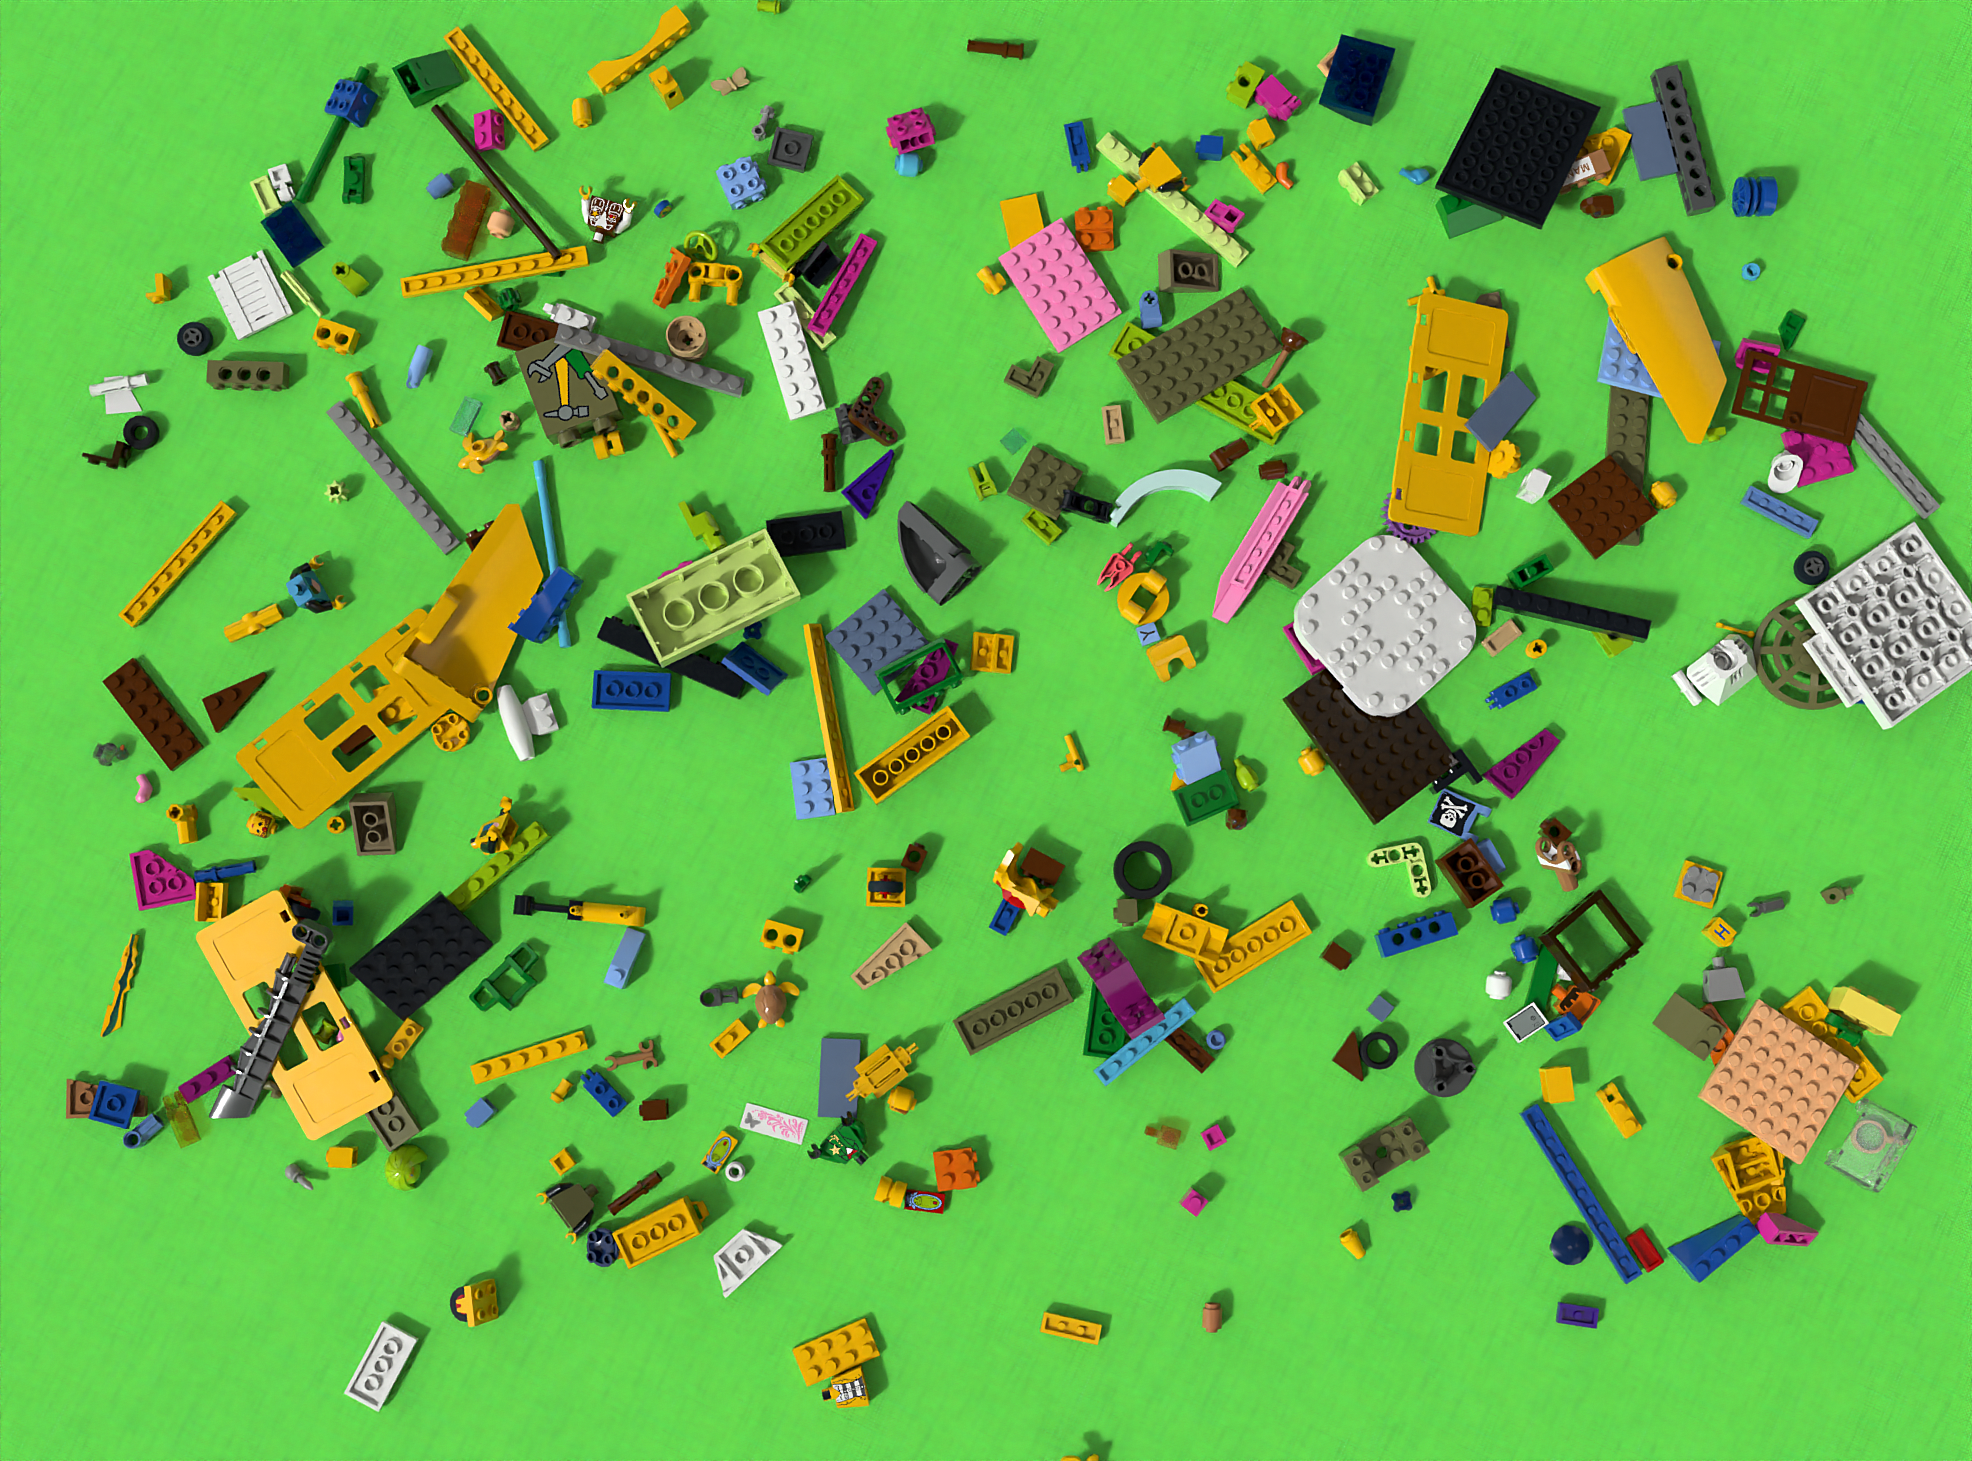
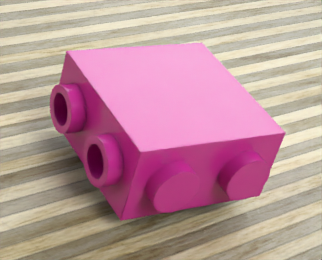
[885,108,936,155]

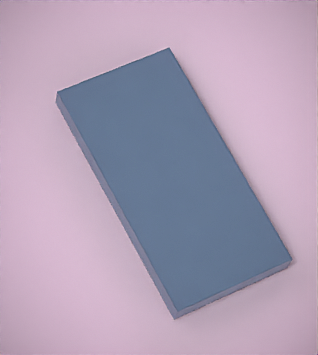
[1622,101,1678,182]
[1465,371,1536,452]
[818,1038,861,1118]

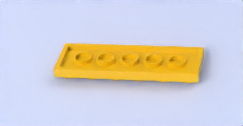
[1193,900,1312,994]
[1777,986,1884,1103]

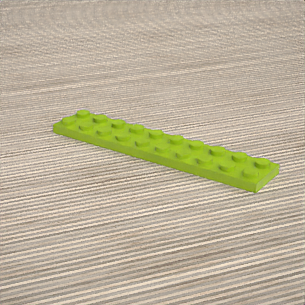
[1108,321,1282,447]

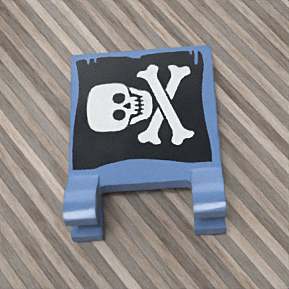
[1427,788,1492,844]

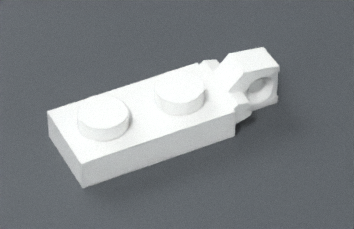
[543,303,597,332]

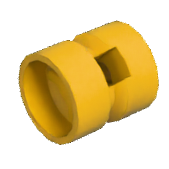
[592,430,625,460]
[874,1175,908,1208]

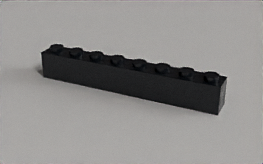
[1492,585,1652,643]
[597,616,747,700]

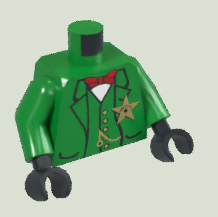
[807,1111,869,1166]

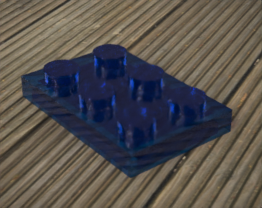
[260,201,325,268]

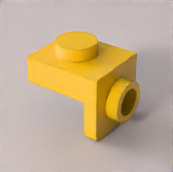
[145,273,172,304]

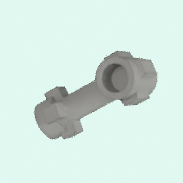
[751,105,775,142]

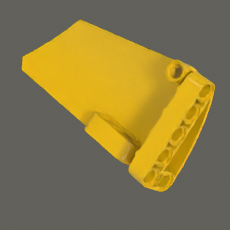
[1585,236,1727,444]
[392,504,544,723]

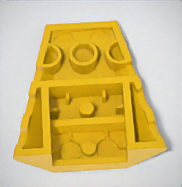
[1710,1135,1786,1224]

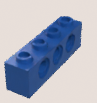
[1374,910,1458,958]

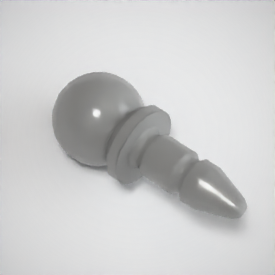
[285,1164,313,1190]

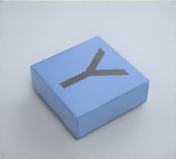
[1136,622,1160,647]

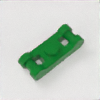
[342,156,365,204]

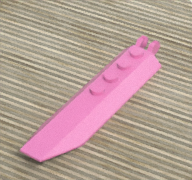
[1212,476,1312,624]

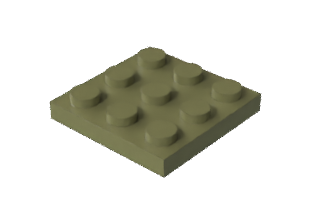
[1006,446,1083,521]

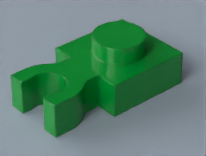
[793,874,813,894]

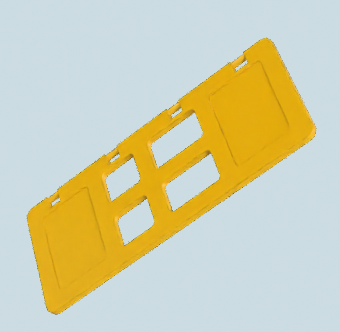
[1388,292,1509,537]
[236,609,450,829]
[196,890,394,1140]

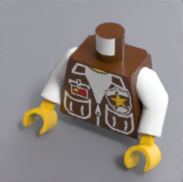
[579,185,638,244]

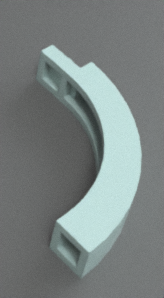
[1110,469,1222,528]

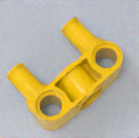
[688,262,744,306]

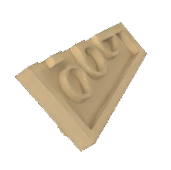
[850,922,933,990]

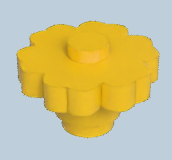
[1487,440,1521,479]

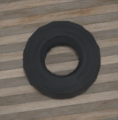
[123,416,159,450]

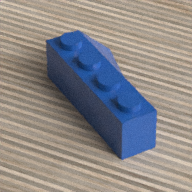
[507,566,584,644]
[1667,1215,1759,1283]

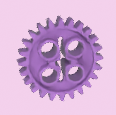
[1381,489,1436,545]

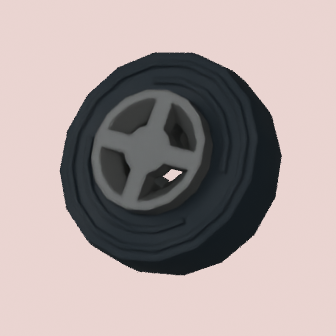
[177,322,213,356]
[1793,551,1830,585]

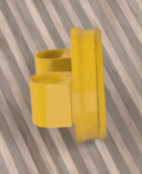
[1117,569,1169,625]

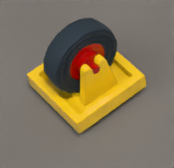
[866,867,906,907]
[450,1279,499,1327]

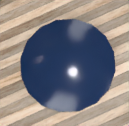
[1549,1225,1589,1265]
[587,1228,619,1267]

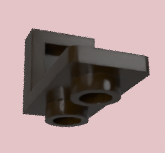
[82,441,132,470]

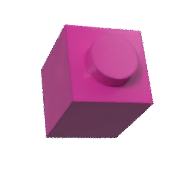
[1179,1187,1208,1217]

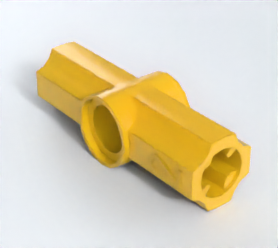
[224,603,285,643]

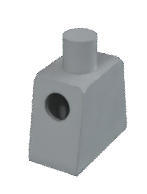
[1702,956,1746,1002]

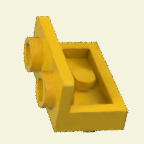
[194,882,229,922]

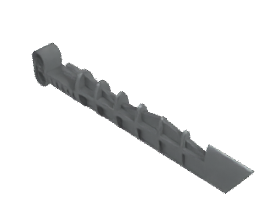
[209,919,334,1118]

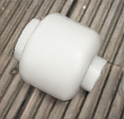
[1485,970,1512,1000]

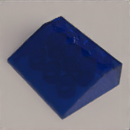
[1319,34,1396,126]

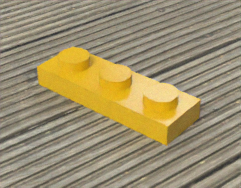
[1040,1311,1102,1345]

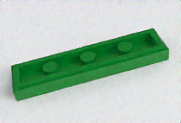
[1523,944,1558,1015]

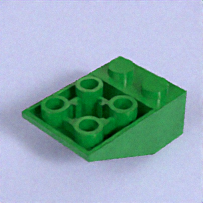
[392,50,464,108]

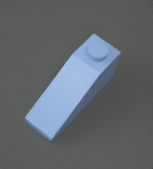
[603,927,646,989]

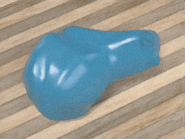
[1399,168,1430,185]

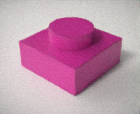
[1200,1124,1227,1151]

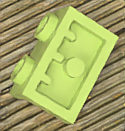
[1338,162,1379,206]

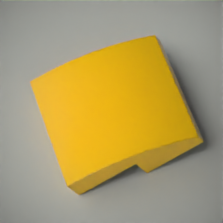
[970,632,1014,674]

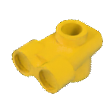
[976,266,1006,296]

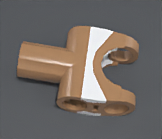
[1535,837,1582,892]

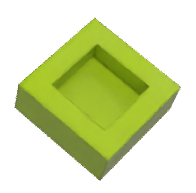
[1702,427,1726,443]

